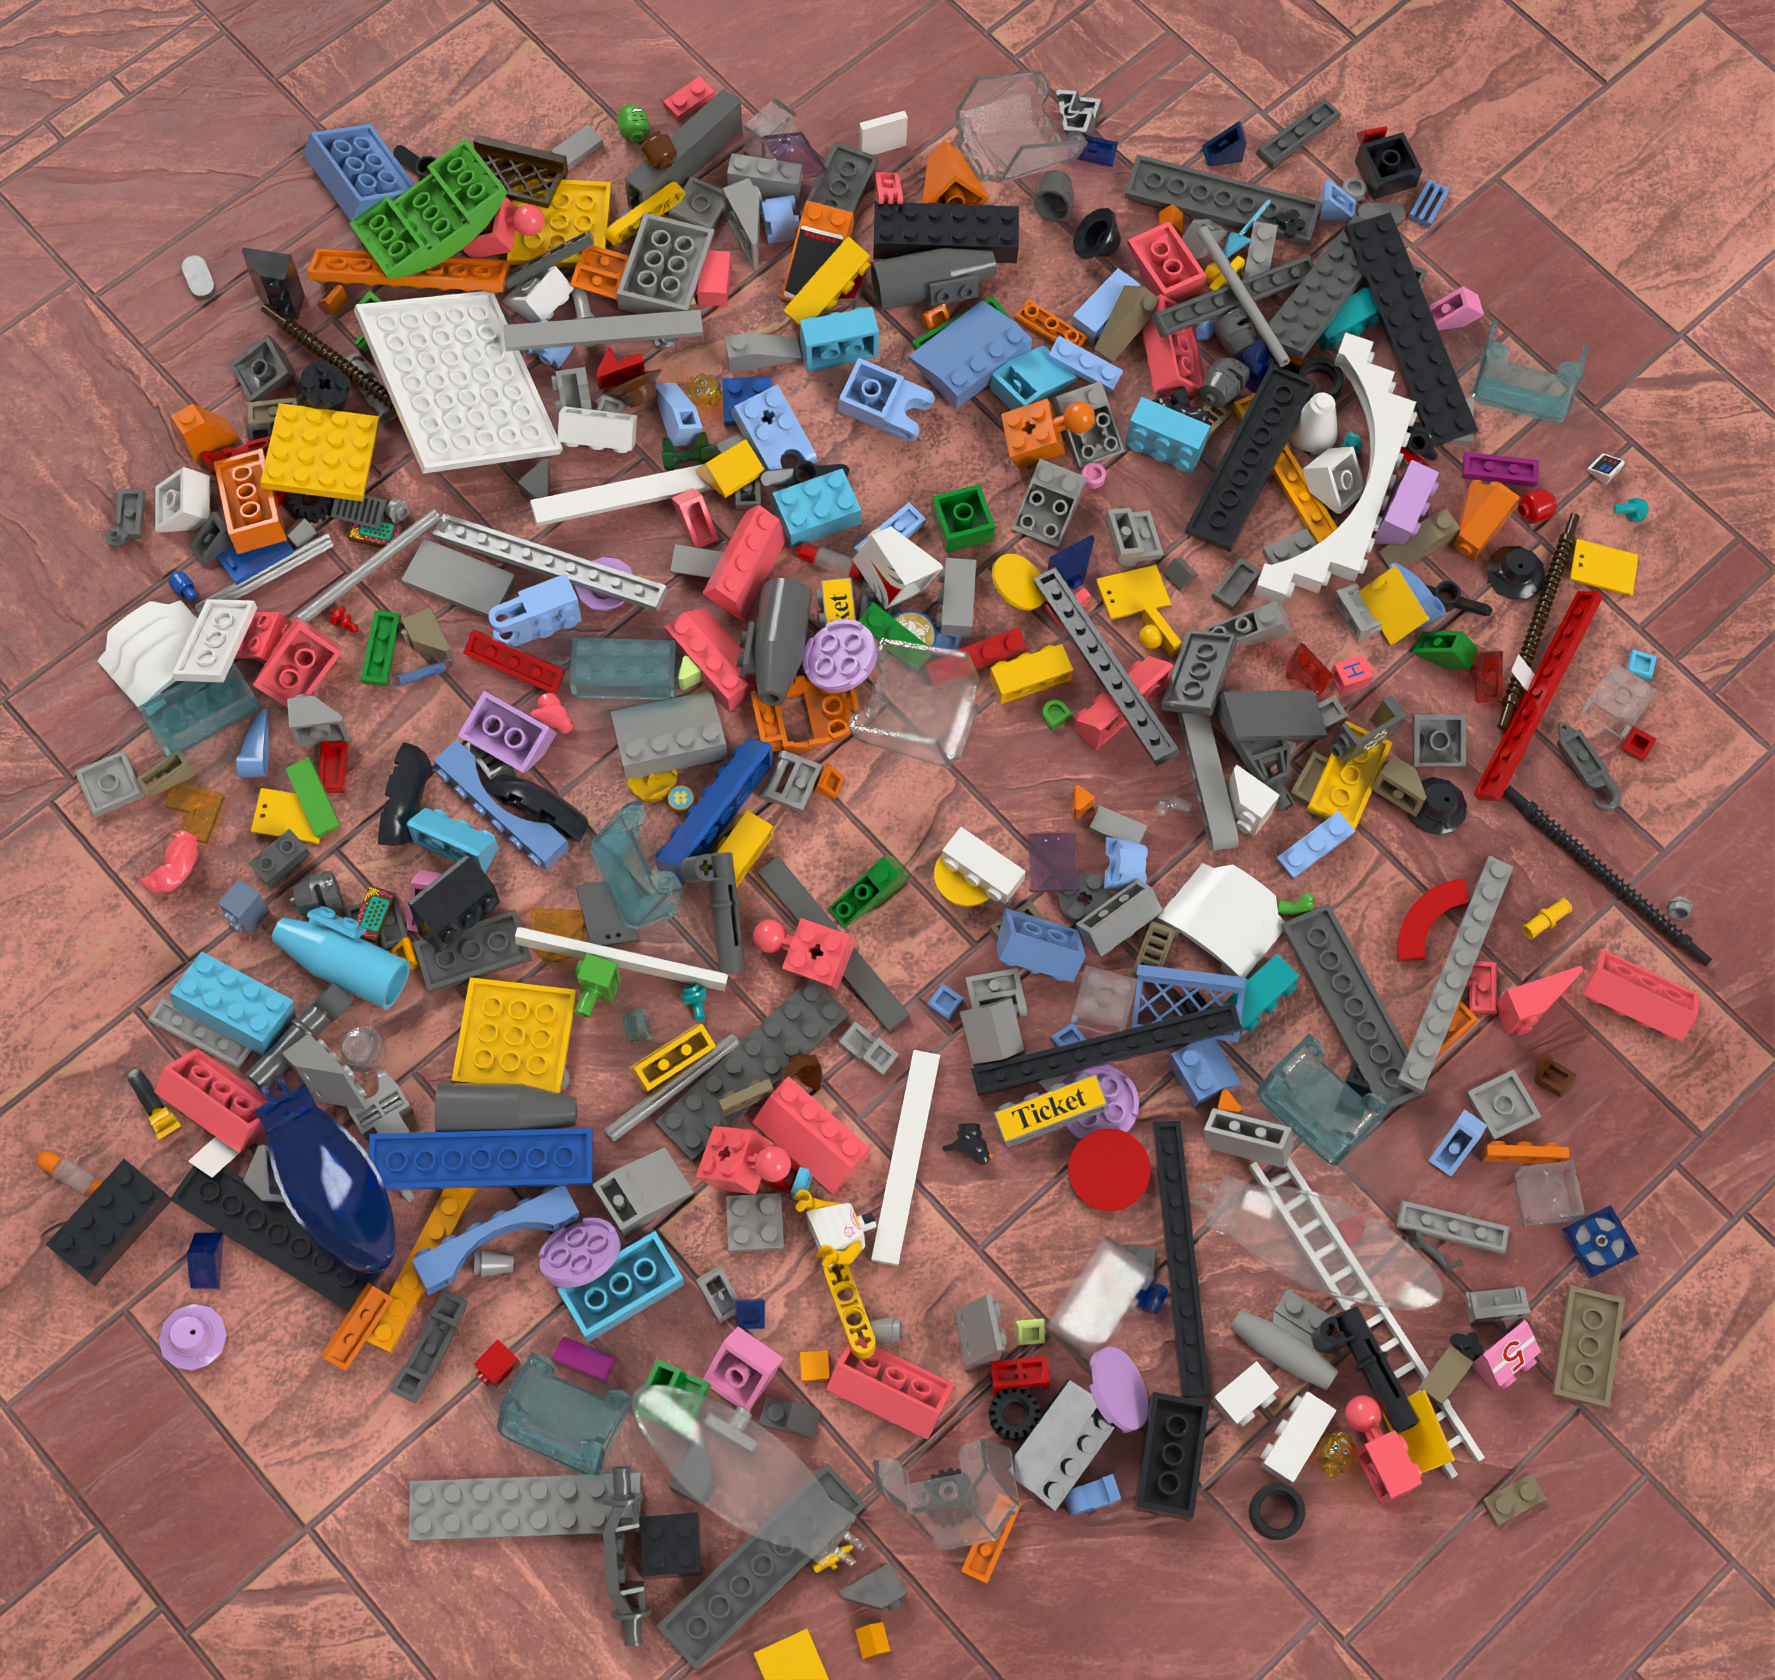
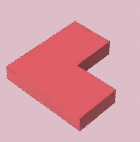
[1442,958,1497,1016]

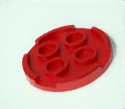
[1068,1128,1151,1212]

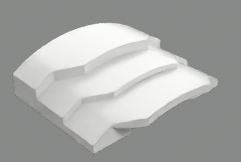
[97,600,197,716]
[1156,863,1285,978]

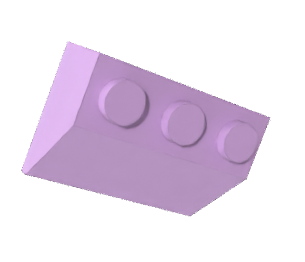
[1373,460,1439,544]
[458,691,557,774]

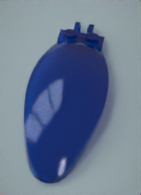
[254,1077,396,1273]

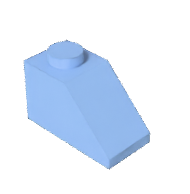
[1428,1109,1487,1177]

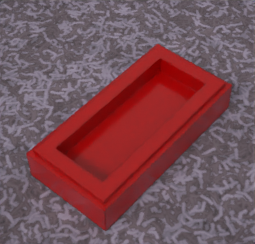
[318,741,349,793]

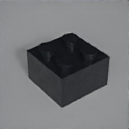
[1355,132,1422,200]
[640,1512,702,1580]

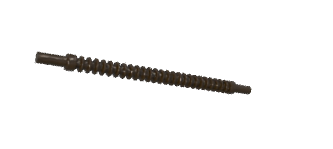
[261,303,397,414]
[1497,513,1580,730]

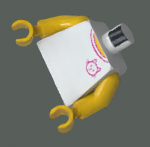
[793,1189,876,1268]

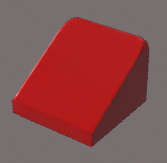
[1357,126,1388,145]
[1621,726,1657,761]

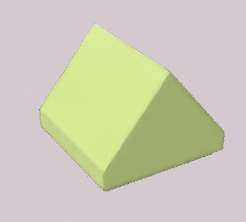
[678,656,702,690]
[1014,1319,1045,1345]

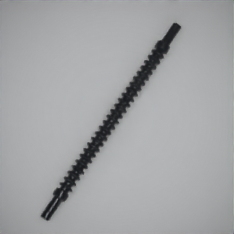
[1504,785,1712,967]

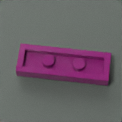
[1462,452,1539,487]

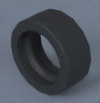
[1298,357,1344,400]
[1249,1483,1305,1540]

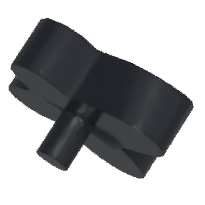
[1275,210,1305,239]
[1450,1332,1484,1361]

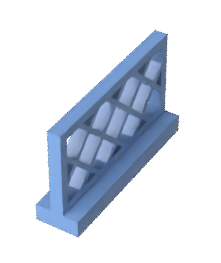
[1131,964,1247,1042]

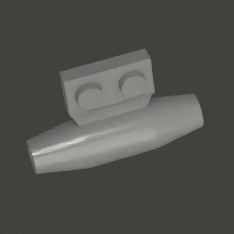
[1230,1289,1338,1390]

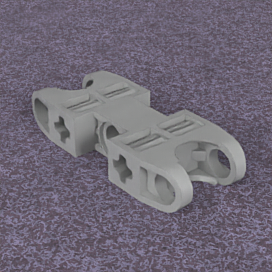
[347,1068,426,1203]

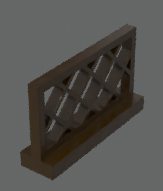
[473,135,569,209]

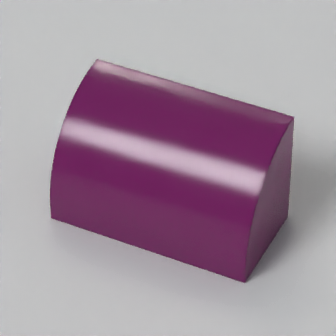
[552,1337,617,1385]

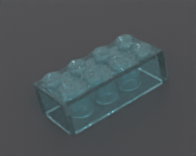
[570,638,677,700]
[137,661,261,757]

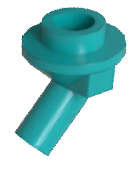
[1340,431,1363,454]
[1613,498,1649,523]
[680,983,707,1022]

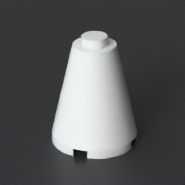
[1289,393,1338,455]

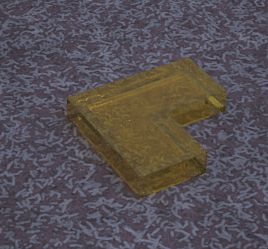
[165,783,225,844]

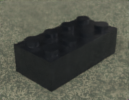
[46,1159,171,1286]
[1133,1392,1210,1521]

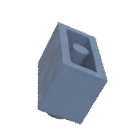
[218,879,270,936]

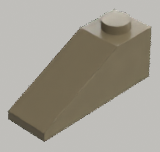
[1094,285,1159,362]
[1378,509,1461,570]

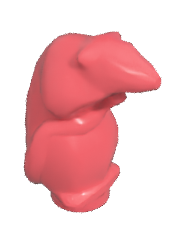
[139,830,198,894]

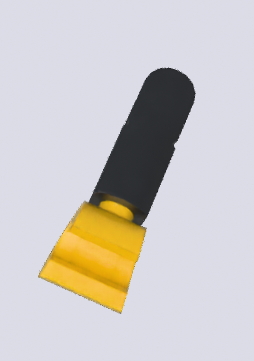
[128,1069,182,1140]

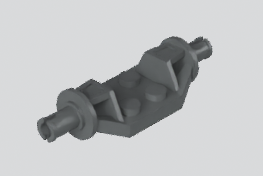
[1213,683,1296,812]
[603,1466,652,1647]

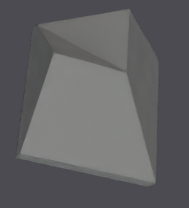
[243,1145,311,1204]

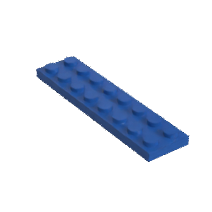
[368,1128,593,1191]

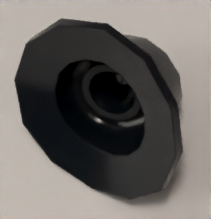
[1073,208,1121,260]
[1486,546,1545,600]
[1406,777,1467,835]

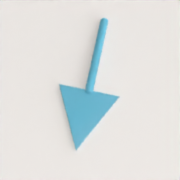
[1223,199,1271,258]

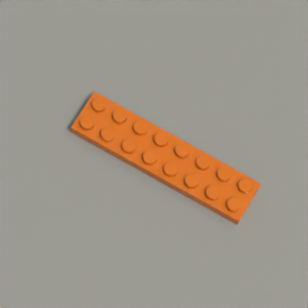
[307,249,510,293]

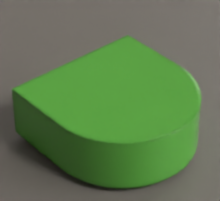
[1042,700,1073,731]

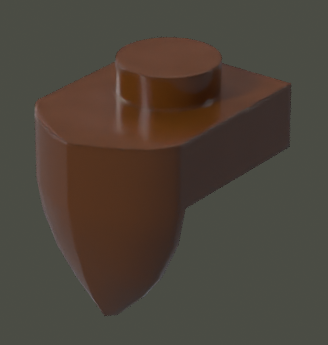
[781,1053,823,1090]
[1534,1055,1576,1098]

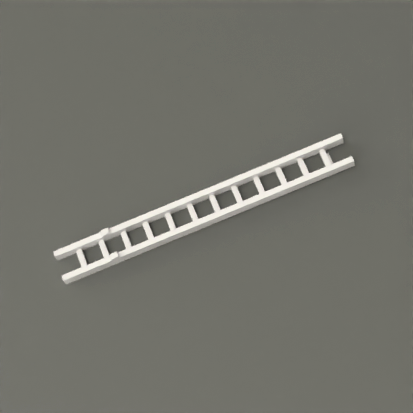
[1249,1157,1485,1480]

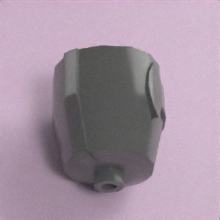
[1034,170,1074,221]
[1214,306,1260,361]
[1199,358,1250,408]
[290,870,344,916]

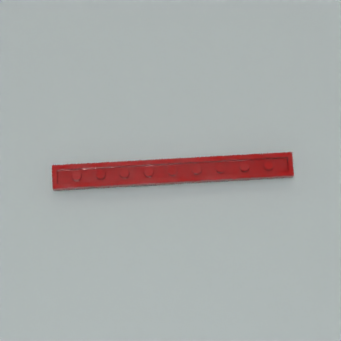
[1473,591,1603,802]

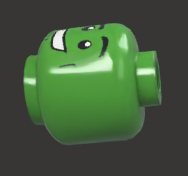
[616,104,650,142]

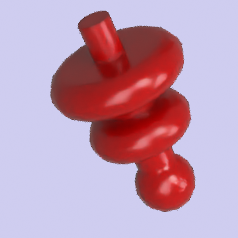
[329,607,359,633]

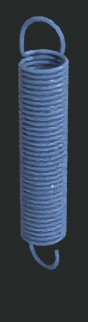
[390,659,455,688]

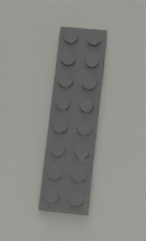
[1124,154,1321,246]
[1259,215,1367,359]
[1281,903,1430,1114]
[655,980,849,1162]
[657,1463,867,1671]

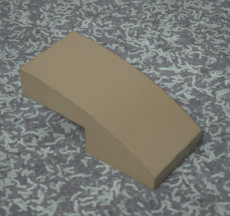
[1418,1345,1474,1406]

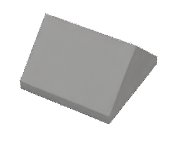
[960,998,1025,1064]

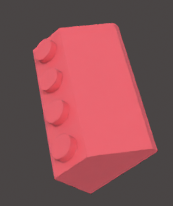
[1142,294,1204,399]
[702,505,787,622]
[664,608,757,712]
[1074,656,1173,751]
[1583,949,1700,1042]
[154,1048,282,1153]
[752,1076,870,1196]
[826,1337,955,1440]

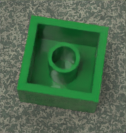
[931,484,995,553]

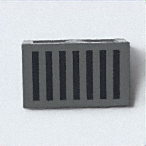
[330,495,390,530]

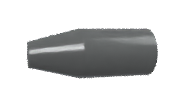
[870,248,997,311]
[736,578,812,706]
[434,1083,577,1132]

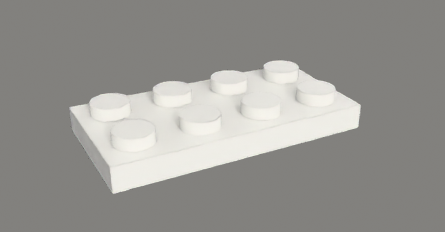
[172,599,257,682]

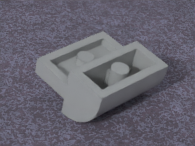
[1105,508,1164,566]

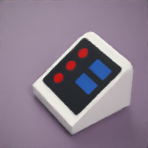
[1587,453,1625,486]

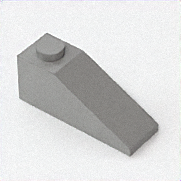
[724,333,802,373]

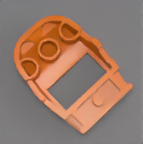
[750,675,860,752]

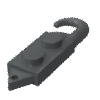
[1557,722,1621,812]

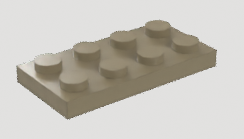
[1551,1285,1625,1409]

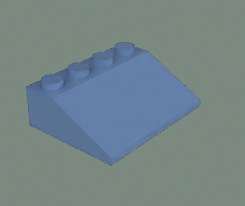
[303,124,415,222]
[908,300,1032,409]

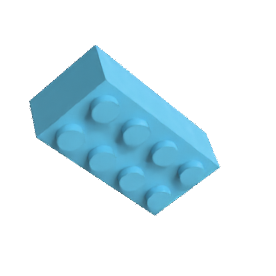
[170,952,296,1056]
[557,1231,685,1343]

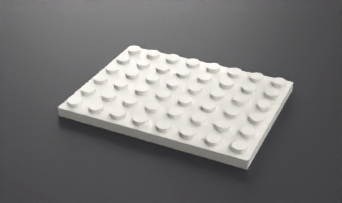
[354,291,563,474]

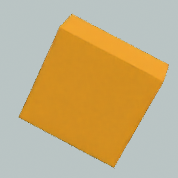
[800,1350,830,1382]

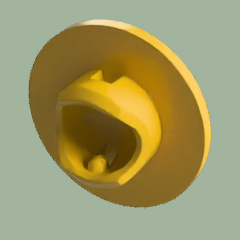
[992,554,1045,611]
[934,854,990,907]

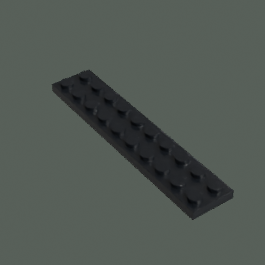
[1344,212,1478,447]

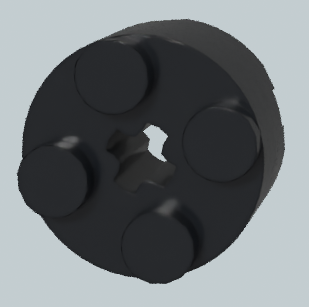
[296,360,350,411]

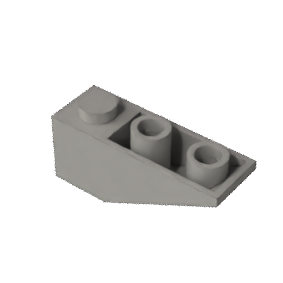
[1206,601,1292,647]

